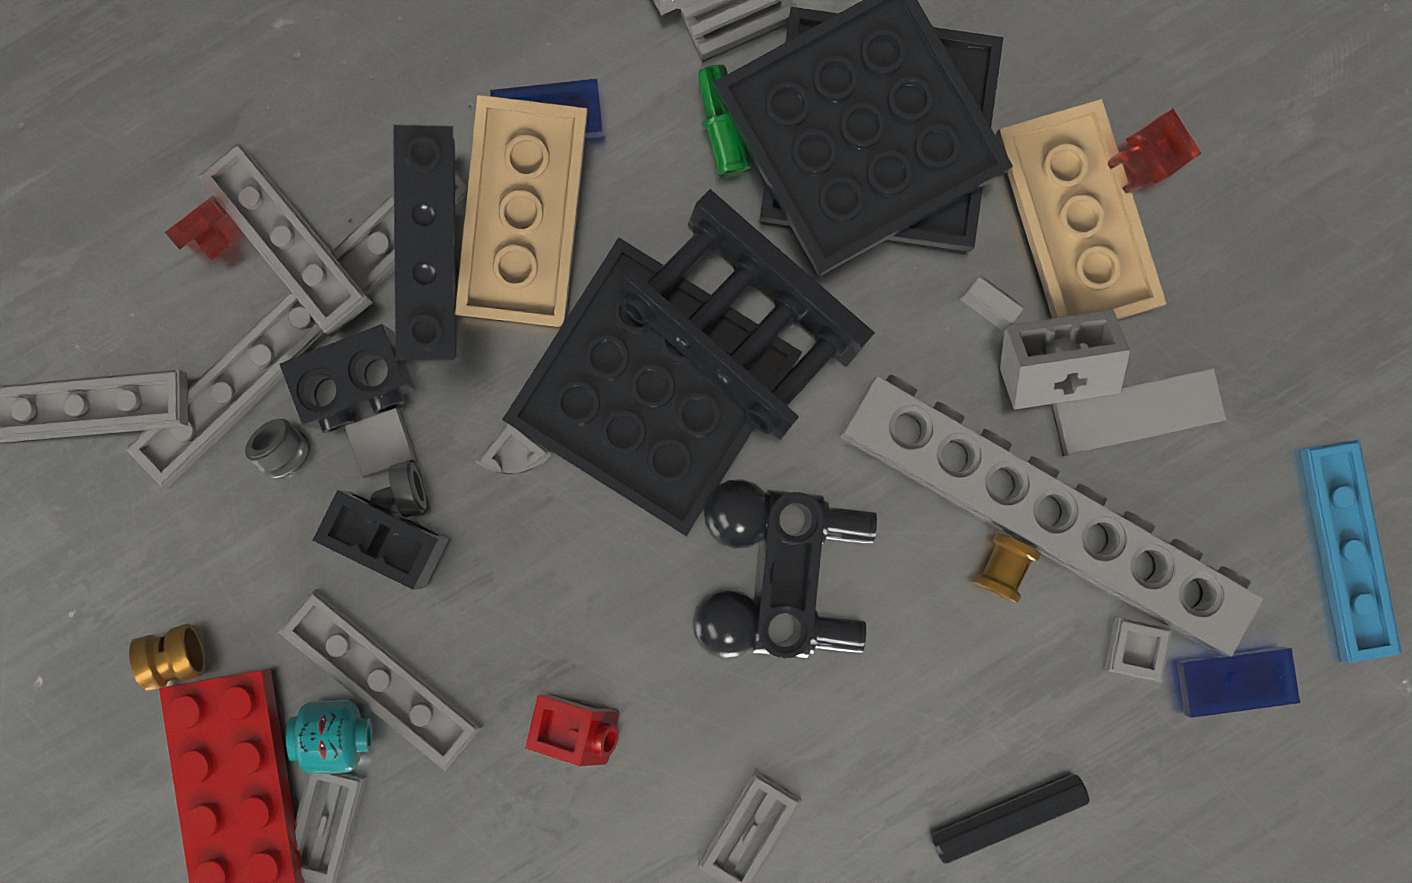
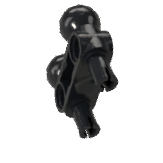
[693,479,877,659]

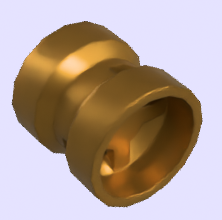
[129,624,205,692]

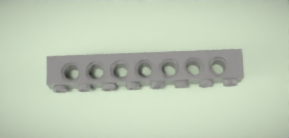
[840,375,1264,657]

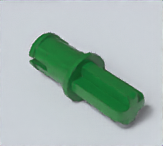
[698,64,751,175]

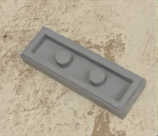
[1052,368,1227,456]

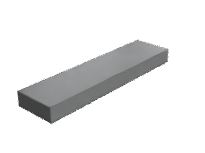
[198,142,373,338]
[0,369,188,443]
[278,589,483,771]

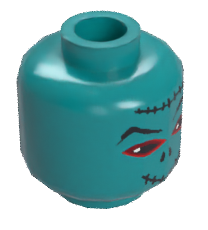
[286,700,372,774]

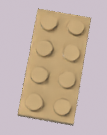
[455,95,588,327]
[995,99,1167,320]

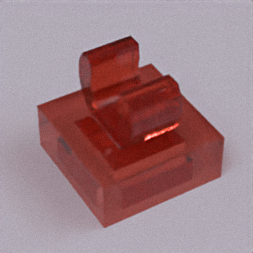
[165,196,232,260]

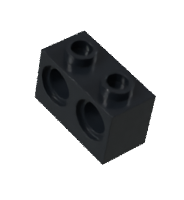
[279,324,416,433]
[312,490,449,590]

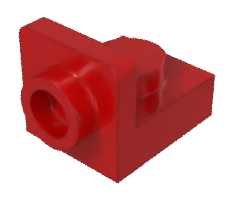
[525,695,619,767]

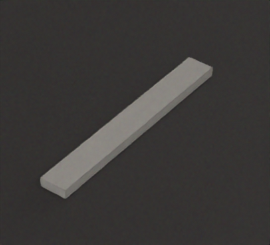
[125,169,468,488]

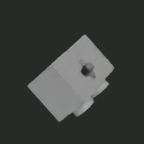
[1000,310,1130,410]

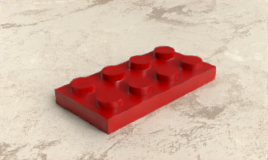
[159,668,305,883]

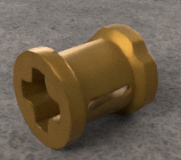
[973,533,1041,603]

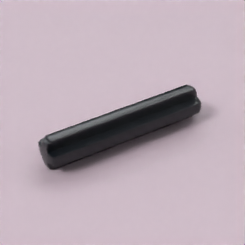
[932,774,1090,864]

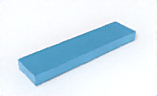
[1299,439,1402,663]

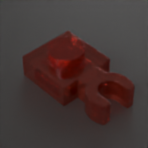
[1107,108,1201,193]

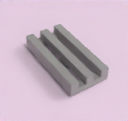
[681,0,797,61]
[698,770,802,883]
[295,773,367,883]

